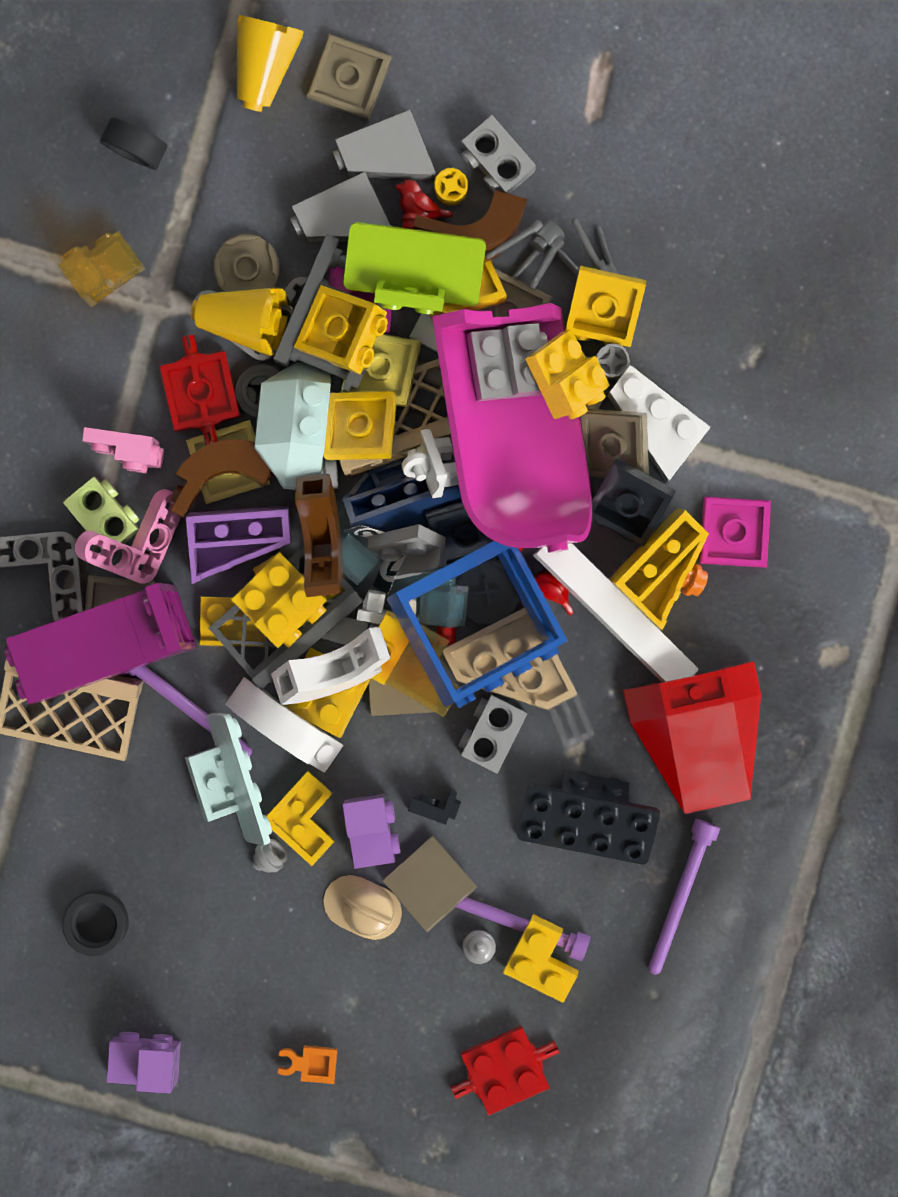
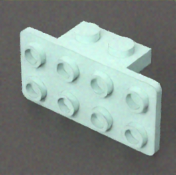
[185,713,272,846]

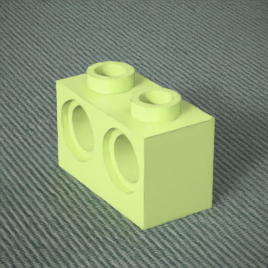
[63,477,140,549]

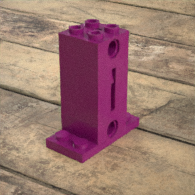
[4,583,197,704]

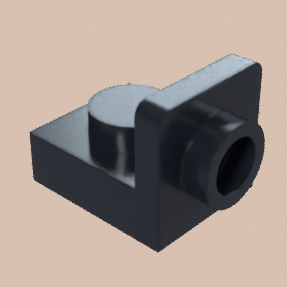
[408,790,461,825]

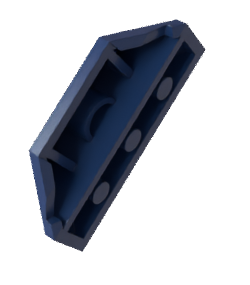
[342,452,462,532]

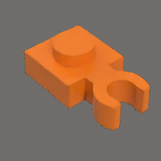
[278,1045,338,1084]

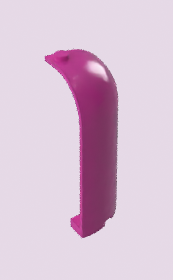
[432,303,592,553]

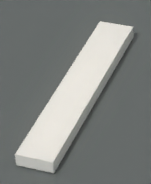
[533,544,699,682]

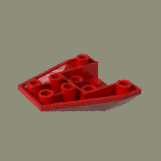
[623,661,761,814]

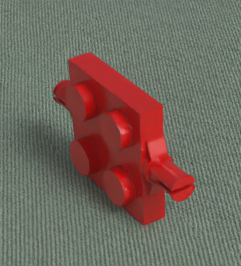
[160,335,241,446]
[450,1025,560,1116]

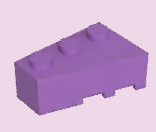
[186,505,292,584]

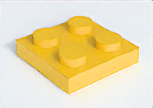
[323,391,397,460]
[285,647,371,738]

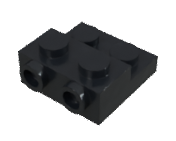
[592,458,676,547]

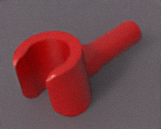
[436,625,456,645]

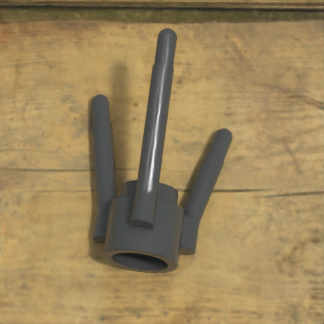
[556,218,618,277]
[485,219,565,288]

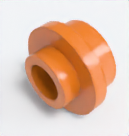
[681,563,708,596]

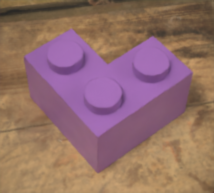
[343,794,400,869]
[107,1032,181,1093]

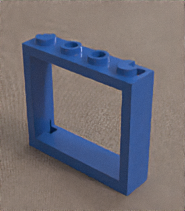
[386,541,568,708]

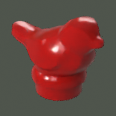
[395,179,453,229]
[533,570,573,616]

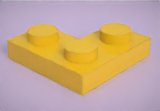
[266,770,335,866]
[503,914,579,1003]

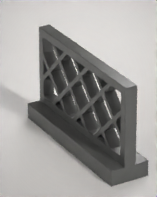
[209,546,364,690]

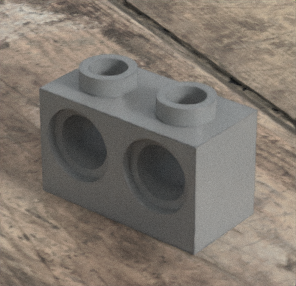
[461,115,536,194]
[458,695,528,774]

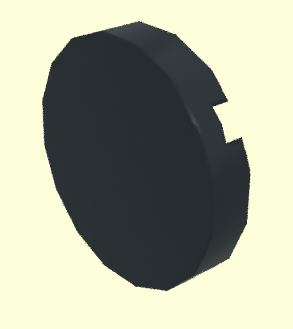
[454,559,520,625]

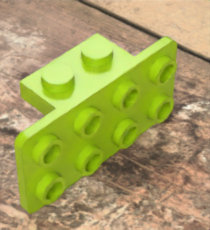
[344,222,486,314]

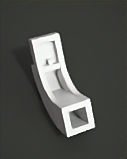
[271,627,390,705]
[225,677,344,773]

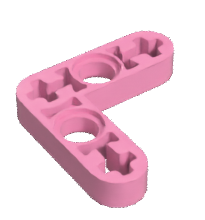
[75,489,181,584]

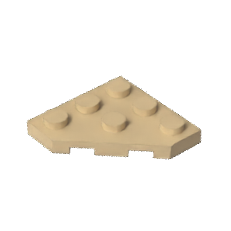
[442,608,577,710]

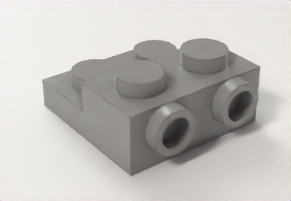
[466,323,548,402]

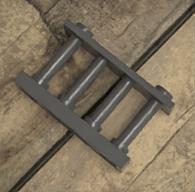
[274,234,385,393]

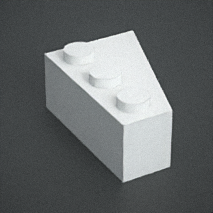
[607,365,710,483]

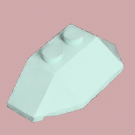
[254,362,331,490]

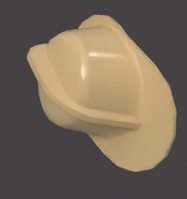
[323,875,402,940]

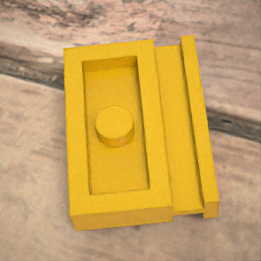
[200,597,266,647]

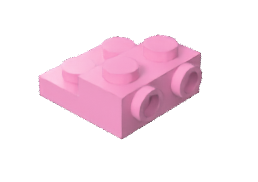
[82,427,164,473]

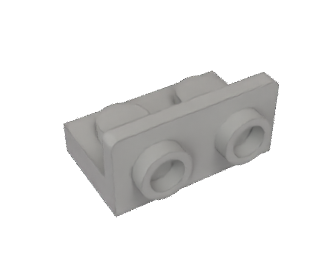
[367,524,446,580]

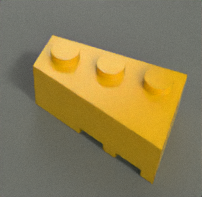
[608,508,709,630]

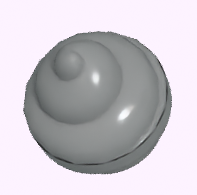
[253,839,287,873]
[462,930,496,964]

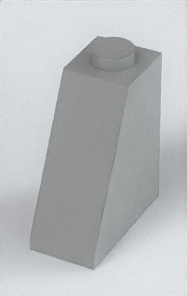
[332,110,435,181]
[290,172,390,242]

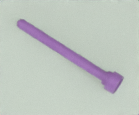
[122,666,252,756]
[648,819,720,975]
[456,897,591,962]

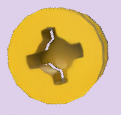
[435,168,468,206]

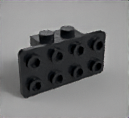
[517,770,660,865]

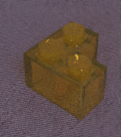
[58,231,146,307]
[385,624,461,717]

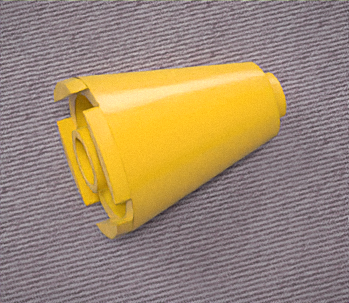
[237,15,304,112]
[190,288,288,356]

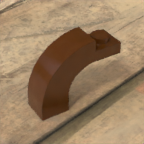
[413,190,527,263]
[169,439,273,520]
[295,474,343,597]

